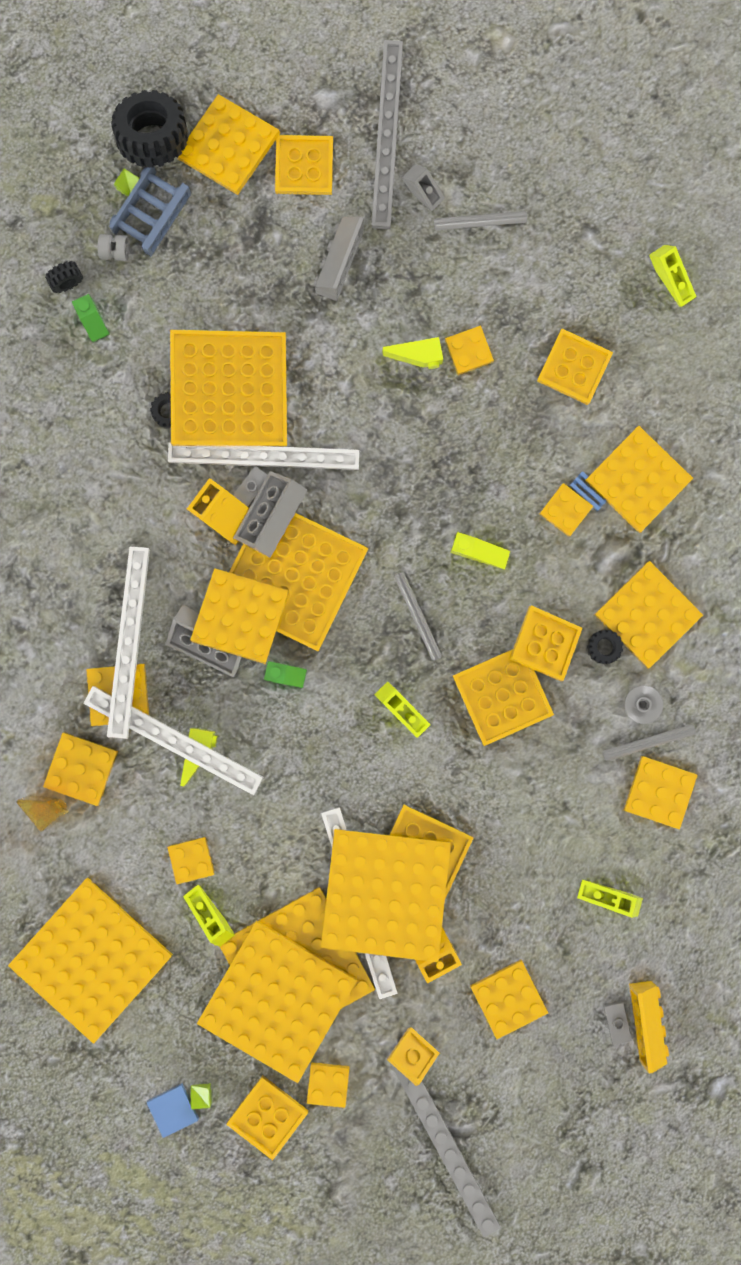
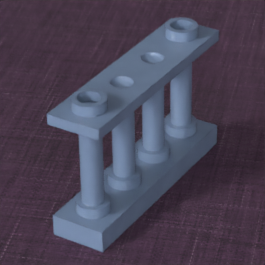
[109,167,191,257]

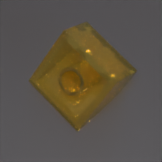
[16,795,69,832]

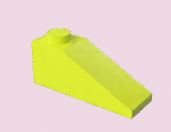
[649,245,697,307]
[382,337,443,369]
[450,532,510,570]
[374,681,430,738]
[180,728,218,786]
[577,880,643,918]
[183,885,235,947]

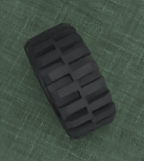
[111,90,188,168]

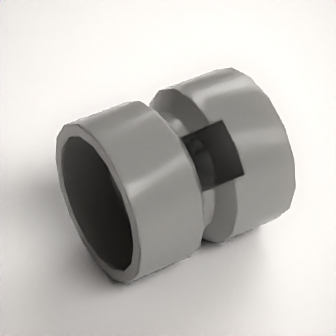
[98,234,130,261]

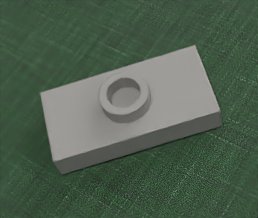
[233,466,268,508]
[603,1001,632,1045]

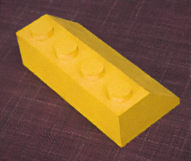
[629,981,669,1073]

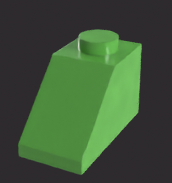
[72,294,110,342]
[264,661,307,688]

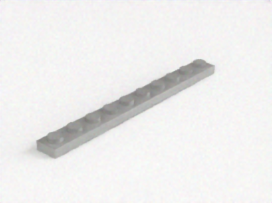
[372,40,403,229]
[391,1064,501,1237]

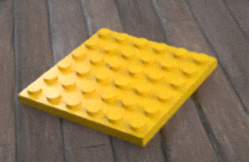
[170,330,287,447]
[229,513,369,652]
[321,829,451,962]
[8,877,173,1044]
[220,886,375,1009]
[197,920,357,1083]

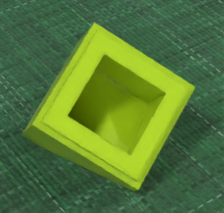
[114,168,140,196]
[191,1083,212,1109]

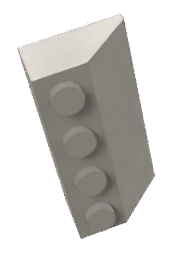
[313,216,364,301]
[233,471,307,557]
[166,605,244,678]

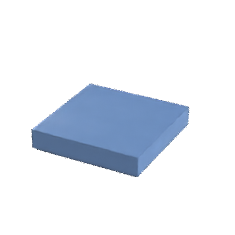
[146,1083,199,1138]

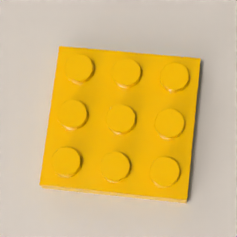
[275,135,333,195]
[537,329,613,405]
[510,605,582,681]
[86,664,149,726]
[43,732,118,806]
[624,756,697,830]
[470,960,548,1039]
[226,1075,309,1160]

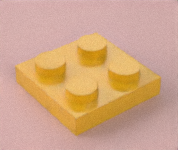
[445,325,494,375]
[539,483,593,537]
[167,836,215,885]
[387,1027,440,1086]
[307,1062,349,1108]

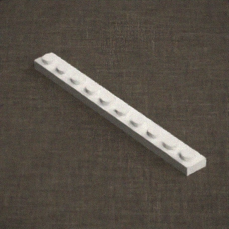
[168,442,359,470]
[107,547,150,739]
[83,686,264,795]
[321,807,398,999]

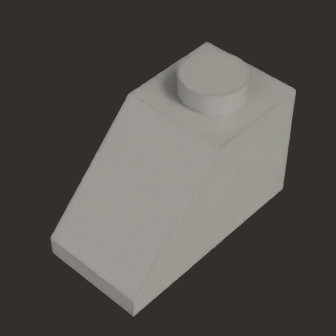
[402,164,445,211]

